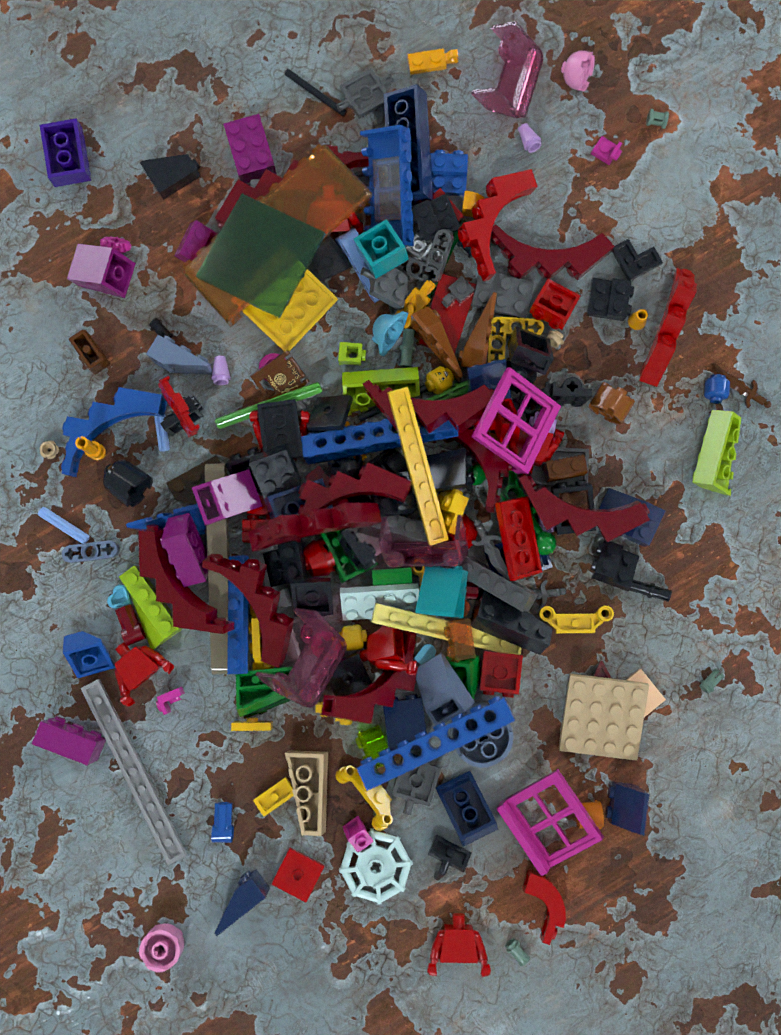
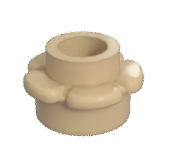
[546,330,564,348]
[40,441,59,459]

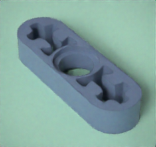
[62,541,120,563]

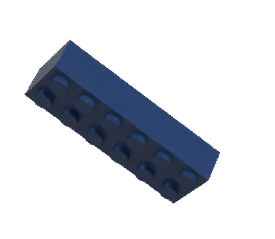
[384,84,433,209]

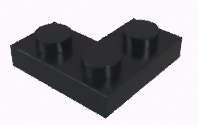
[612,239,663,281]

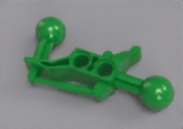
[473,462,557,555]

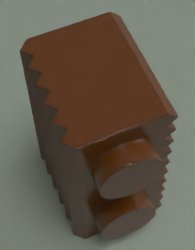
[69,329,110,375]
[543,454,588,482]

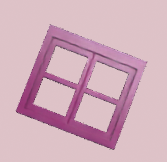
[472,368,561,474]
[496,769,604,876]

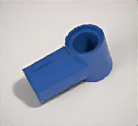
[211,802,234,843]

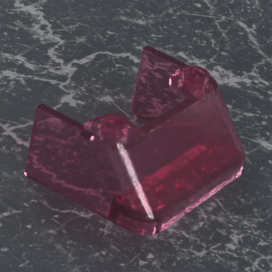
[471,21,543,119]
[378,515,468,567]
[256,608,347,708]

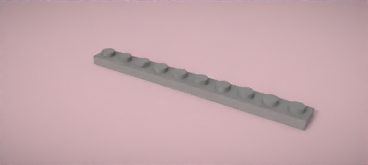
[80,679,187,865]

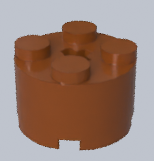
[588,382,635,425]

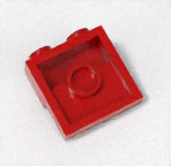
[529,279,581,330]
[479,651,523,698]

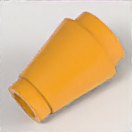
[628,309,648,330]

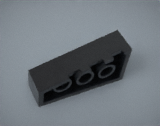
[469,589,553,655]

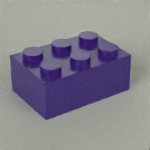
[39,118,91,187]

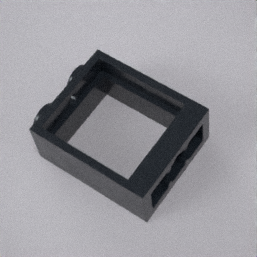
[508,326,554,375]
[551,480,596,535]

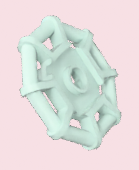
[339,828,413,905]

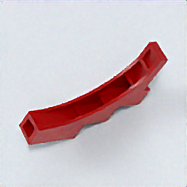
[458,169,538,281]
[639,268,697,387]

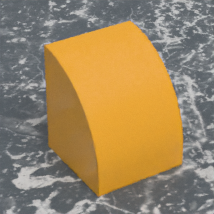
[462,191,485,217]

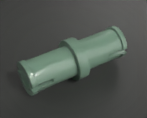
[399,329,415,368]

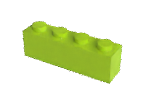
[342,367,420,416]
[692,410,741,496]
[119,565,184,650]

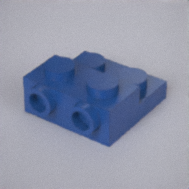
[430,150,468,196]

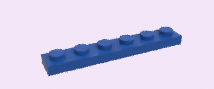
[227,555,249,674]

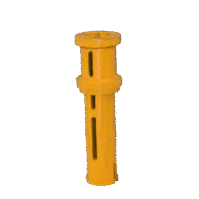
[75,436,106,461]

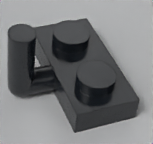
[427,835,472,880]

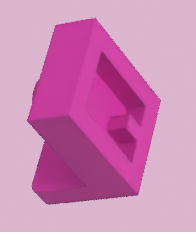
[591,136,623,165]
[156,687,185,715]
[342,816,373,852]

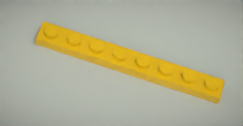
[387,387,449,546]

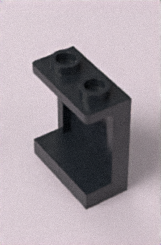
[426,448,475,494]

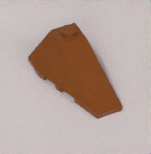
[458,292,497,367]
[410,306,463,382]

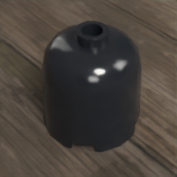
[102,460,153,507]

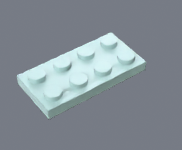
[340,583,419,621]

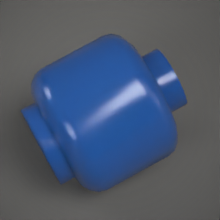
[704,374,730,404]

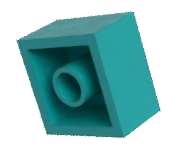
[353,219,409,279]

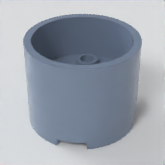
[450,702,513,768]

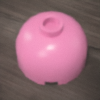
[561,51,595,92]

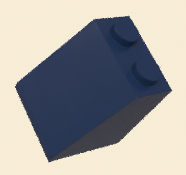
[383,694,427,751]

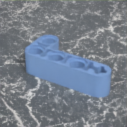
[335,228,379,303]

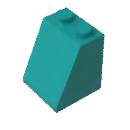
[415,564,468,618]

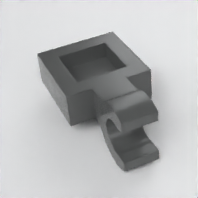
[441,276,475,308]

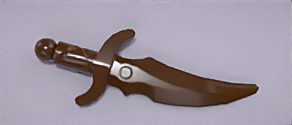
[713,362,772,408]

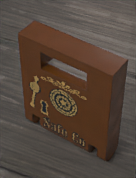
[250,350,310,400]

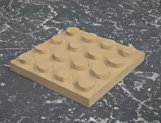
[558,673,649,761]

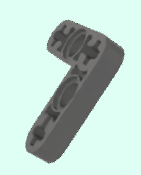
[395,229,454,283]

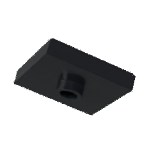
[307,395,353,432]
[322,651,372,696]

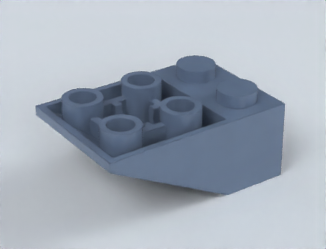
[146,335,213,375]
[416,653,475,725]

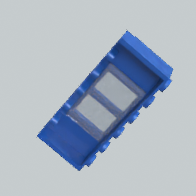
[360,125,414,247]

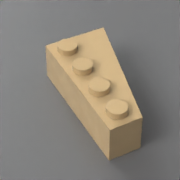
[285,750,328,836]

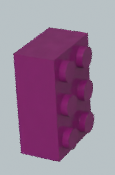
[223,114,277,183]
[161,513,208,587]
[32,716,106,765]

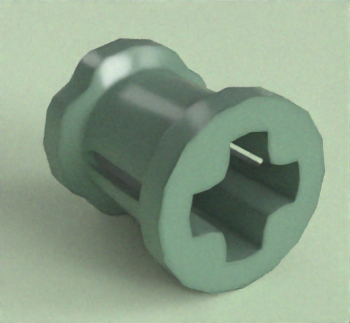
[646,108,669,129]

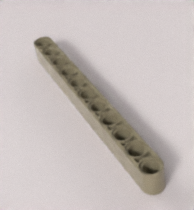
[205,463,230,675]

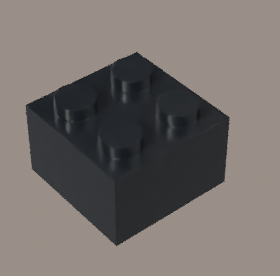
[249,443,301,498]

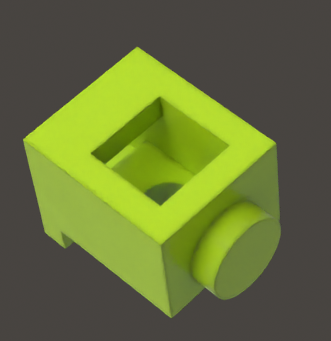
[338,342,366,366]

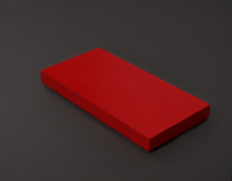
[419,274,476,354]
[495,496,543,581]

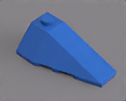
[126,504,207,536]

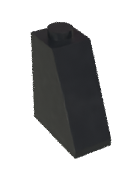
[140,154,201,200]

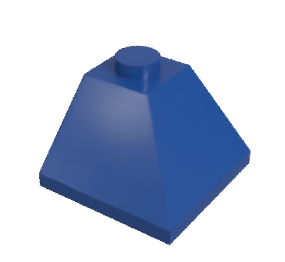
[63,631,115,678]

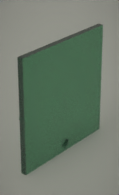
[196,194,326,319]

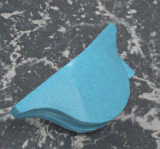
[372,311,409,356]

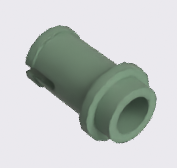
[699,668,724,694]
[505,938,530,966]

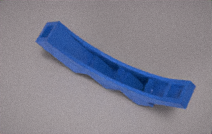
[61,387,167,477]

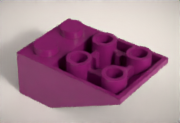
[174,220,245,283]
[192,470,262,526]

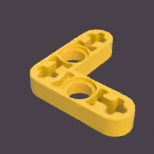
[487,316,544,363]

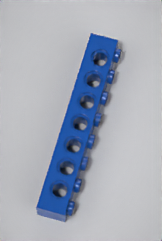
[301,418,459,465]
[357,696,516,791]

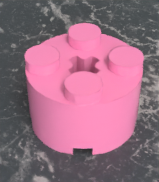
[139,923,184,972]

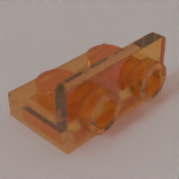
[444,618,476,662]

